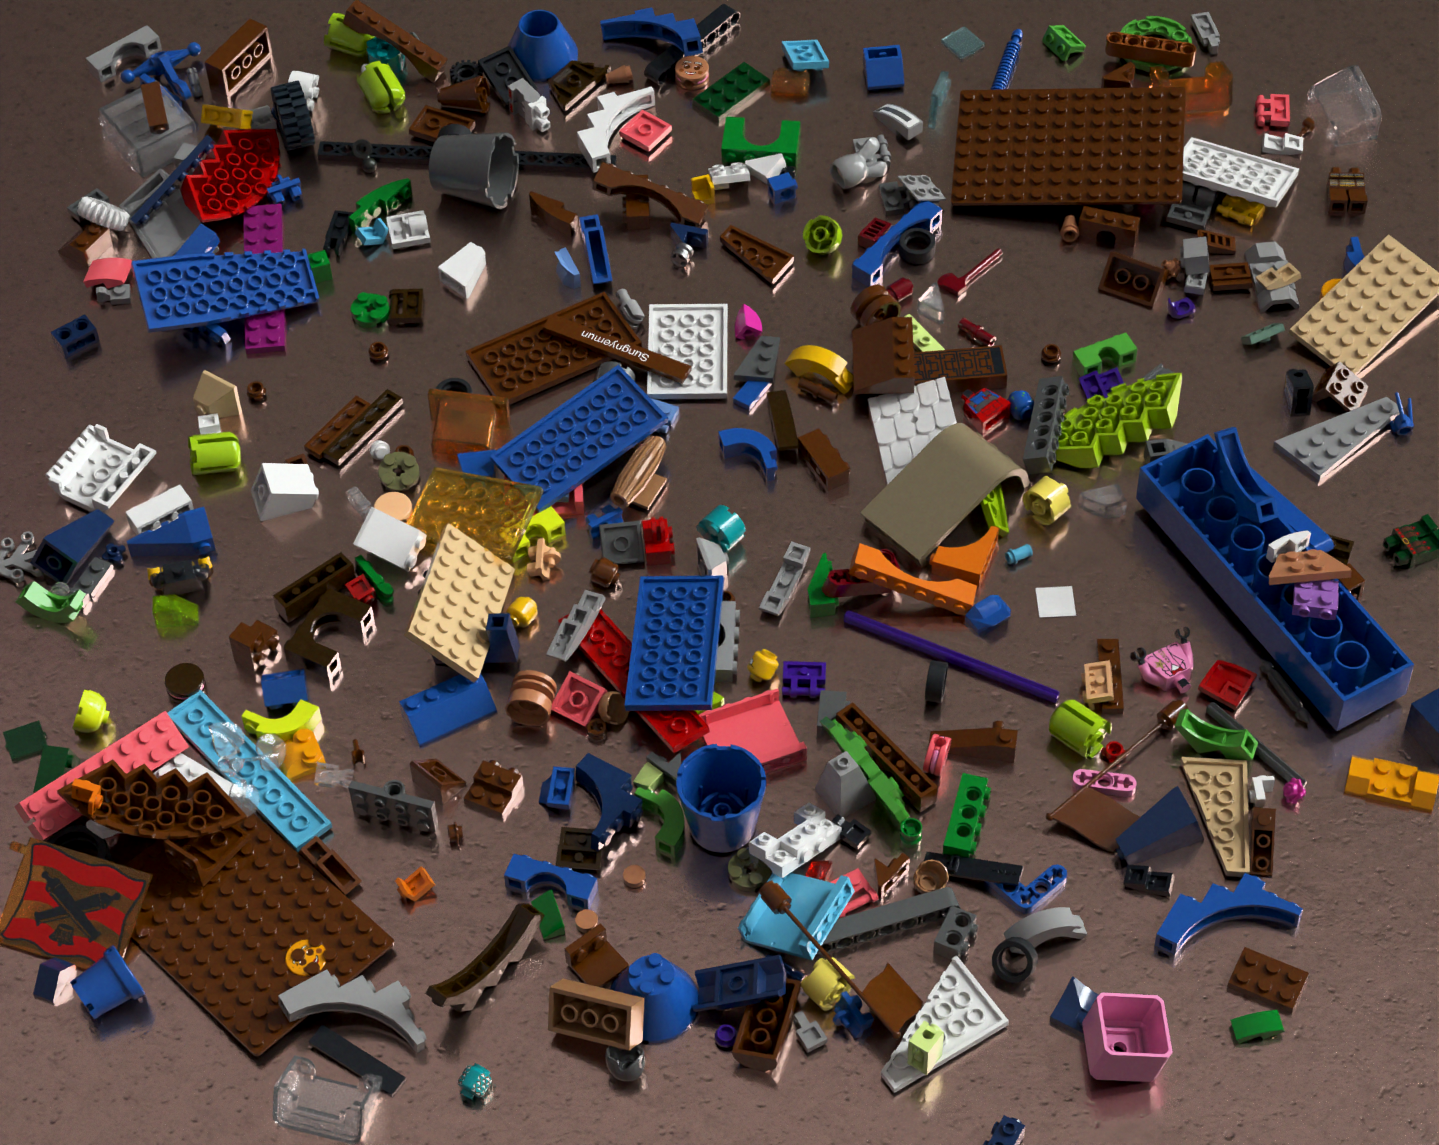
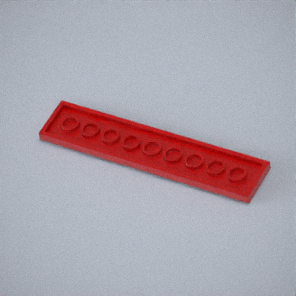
[558,609,710,753]

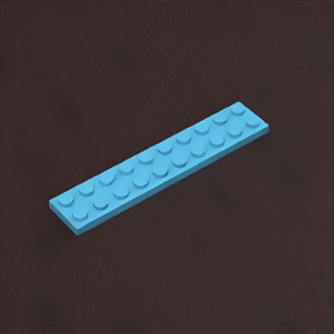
[167,690,332,853]

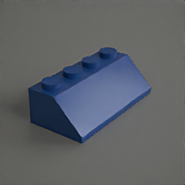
[399,673,497,747]

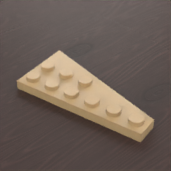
[1180,757,1250,877]

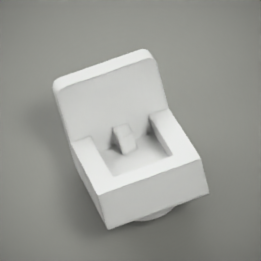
[1248,775,1275,808]

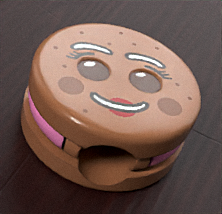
[675,56,709,90]

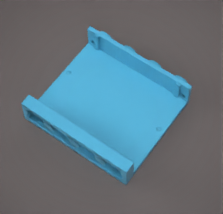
[738,872,855,960]

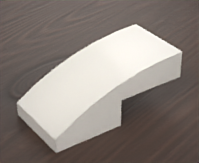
[1262,133,1303,155]
[198,413,221,434]
[1266,531,1311,563]

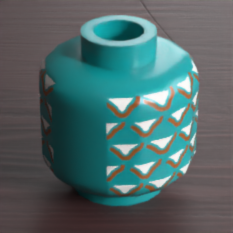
[457,1063,492,1100]

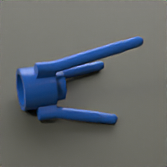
[1389,392,1414,435]

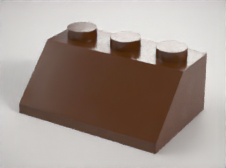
[1098,252,1170,307]

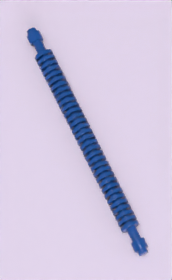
[990,29,1023,90]

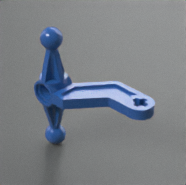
[120,42,201,101]

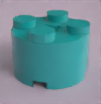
[367,37,405,74]
[696,505,746,553]

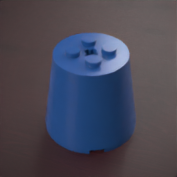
[676,744,766,853]

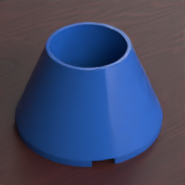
[507,10,578,82]

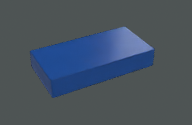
[733,380,771,411]

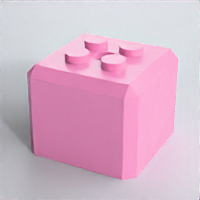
[1082,993,1172,1082]

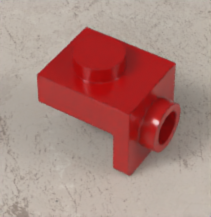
[345,574,376,604]

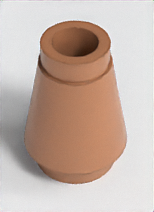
[605,65,633,85]
[1060,215,1079,242]

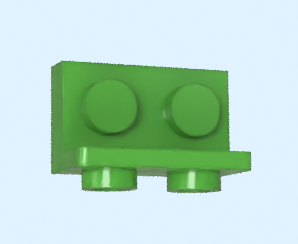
[1042,25,1086,61]

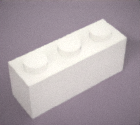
[126,485,194,535]

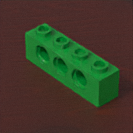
[943,773,991,858]

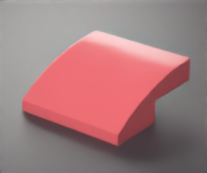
[83,258,132,289]

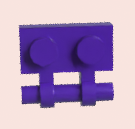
[782,661,826,698]

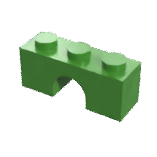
[1072,333,1137,377]

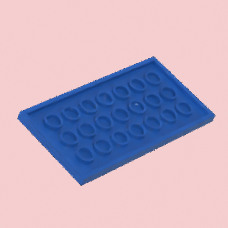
[490,364,669,513]
[625,575,724,711]

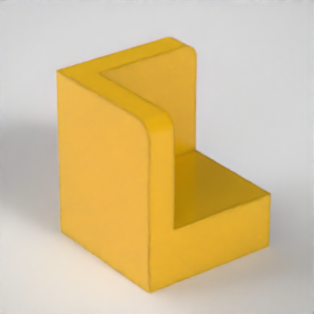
[691,174,715,205]

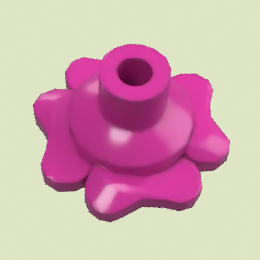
[1283,778,1306,804]

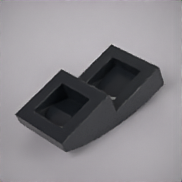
[1123,865,1174,896]

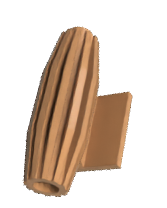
[610,436,667,510]

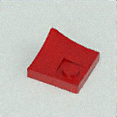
[1198,660,1257,710]

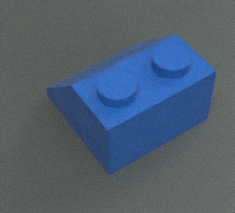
[261,668,308,709]

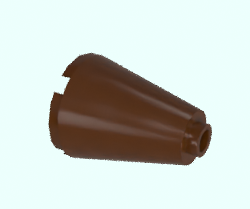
[437,76,490,113]

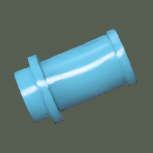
[1005,544,1033,565]

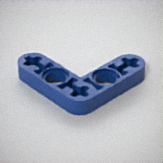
[985,865,1067,914]

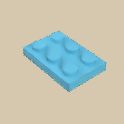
[782,40,829,71]

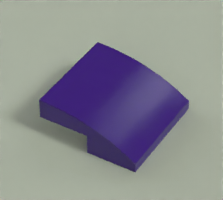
[1078,367,1124,402]

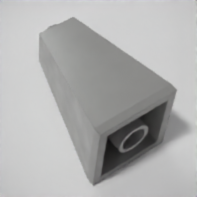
[815,751,876,818]

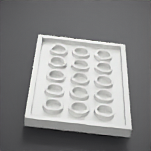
[1183,137,1299,208]
[647,304,728,399]

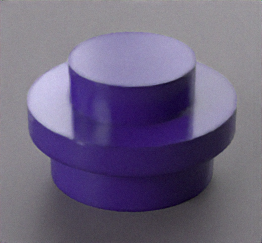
[715,1025,738,1047]

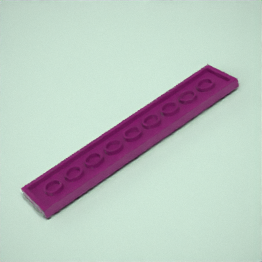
[243,204,286,354]

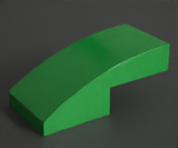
[1230,1010,1285,1043]

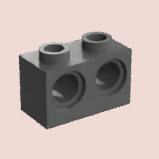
[933,906,979,960]

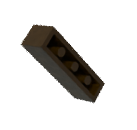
[273,552,356,623]

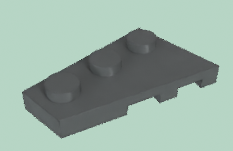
[734,336,780,384]

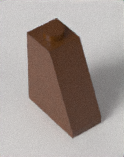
[141,81,169,134]

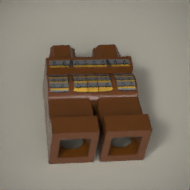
[1327,167,1368,214]

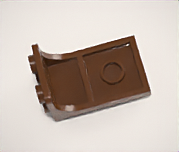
[163,825,251,887]

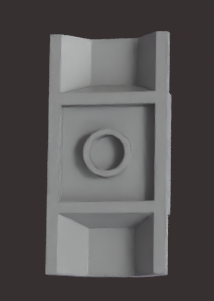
[1244,241,1300,312]

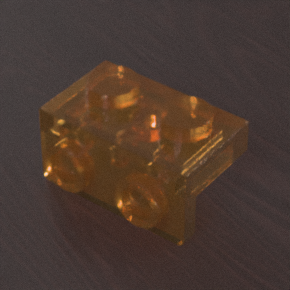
[771,68,810,96]

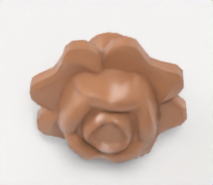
[1161,258,1181,279]

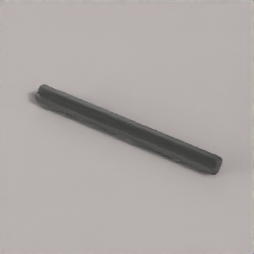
[1206,702,1307,787]

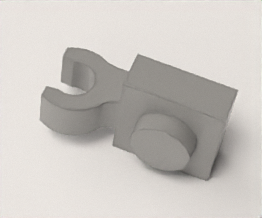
[96,284,131,305]
[793,1011,828,1053]

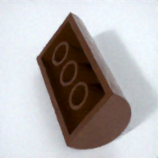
[732,978,801,1071]

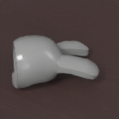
[829,137,887,189]

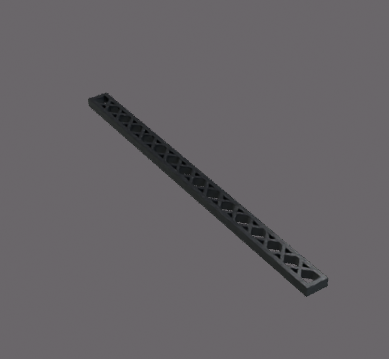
[317,141,617,173]

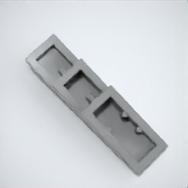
[546,590,605,662]

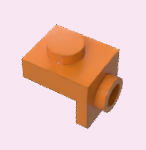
[72,778,103,815]
[395,866,435,902]

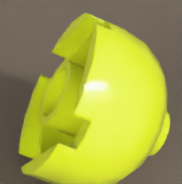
[72,689,110,733]

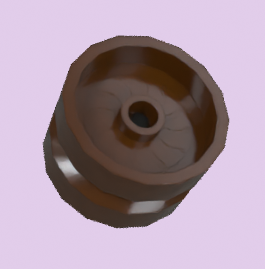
[850,284,901,327]

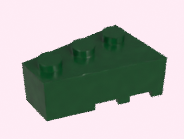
[33,745,80,794]

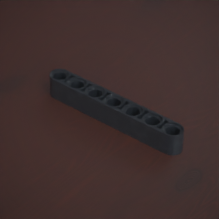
[644,4,740,85]

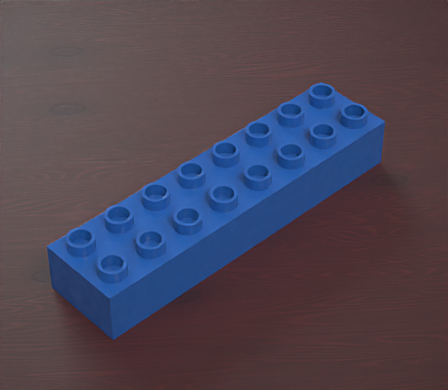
[1136,434,1414,731]

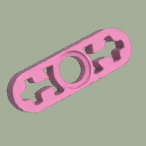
[1072,769,1136,797]

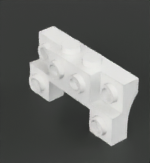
[749,803,842,878]

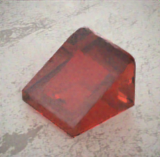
[805,861,833,881]

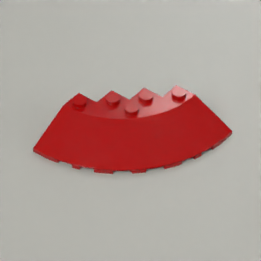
[180,129,280,222]

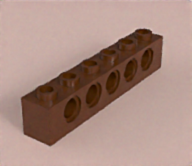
[836,702,938,813]

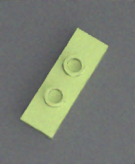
[905,314,945,352]

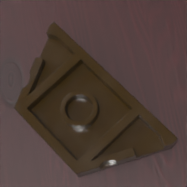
[548,60,611,111]

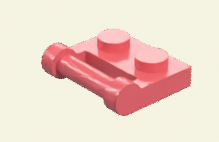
[830,868,879,919]

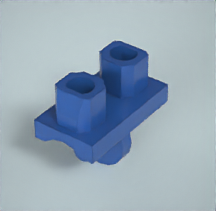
[267,174,302,205]
[585,504,624,540]
[833,991,874,1039]

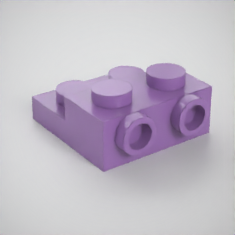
[1292,580,1339,620]

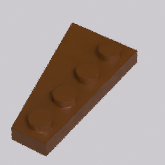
[720,225,794,285]

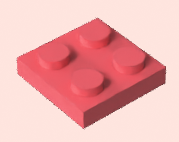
[619,110,672,152]

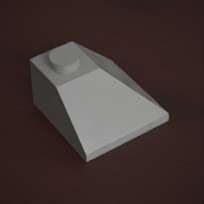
[696,537,729,577]

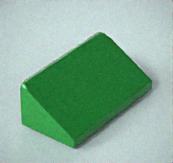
[531,890,565,940]

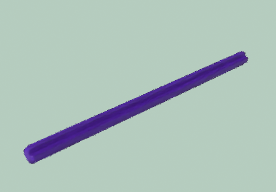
[844,610,1060,703]

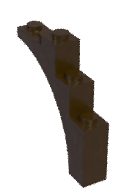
[425,903,545,1012]

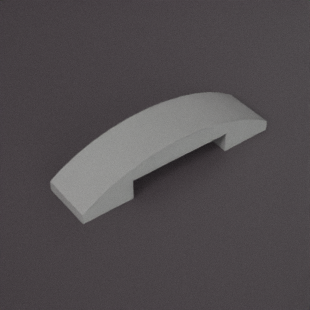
[759,541,811,616]

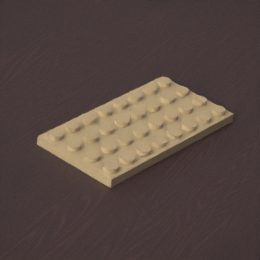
[1289,234,1439,375]
[404,523,515,683]

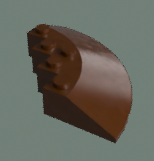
[57,759,247,839]

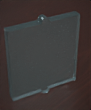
[941,26,985,59]

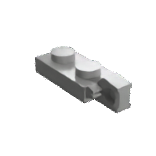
[1191,12,1220,55]

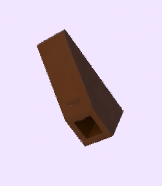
[1250,807,1276,876]

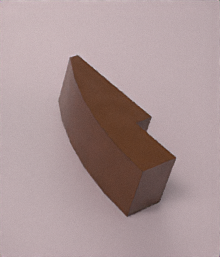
[529,191,578,237]
[299,836,362,896]

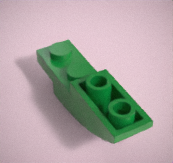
[348,178,412,233]

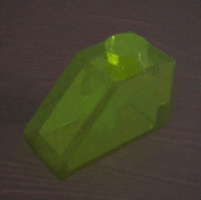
[153,594,199,628]

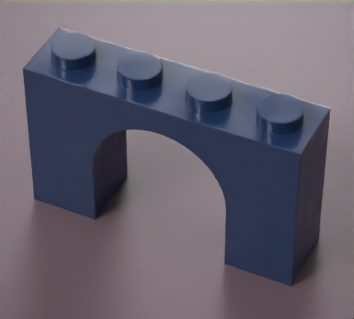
[431,613,520,664]

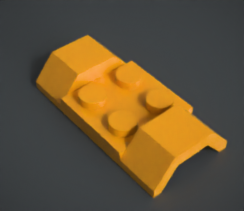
[1344,755,1439,813]

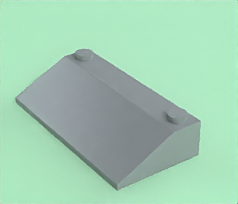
[119,168,220,259]

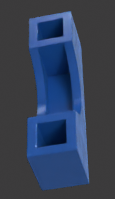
[504,854,598,910]

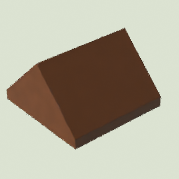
[410,759,467,805]

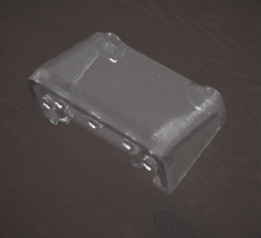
[1307,65,1381,147]
[273,1055,382,1144]

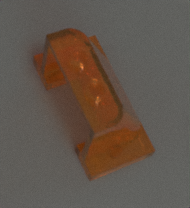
[428,389,511,455]

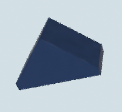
[33,957,76,1003]

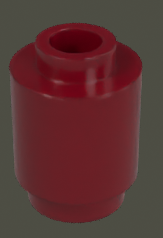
[886,277,914,302]

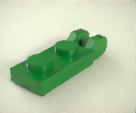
[355,555,394,606]

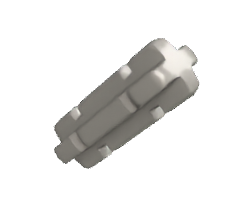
[187,67,203,97]

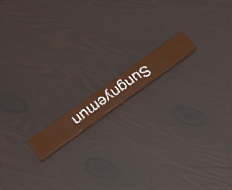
[543,314,692,384]

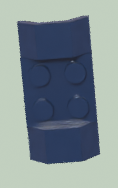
[693,955,786,1012]

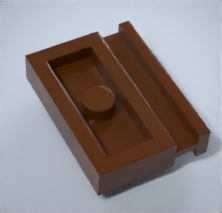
[1209,262,1253,291]

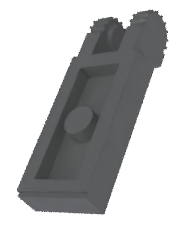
[67,557,114,608]

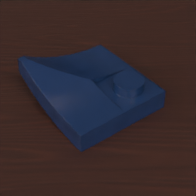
[1050,976,1099,1039]

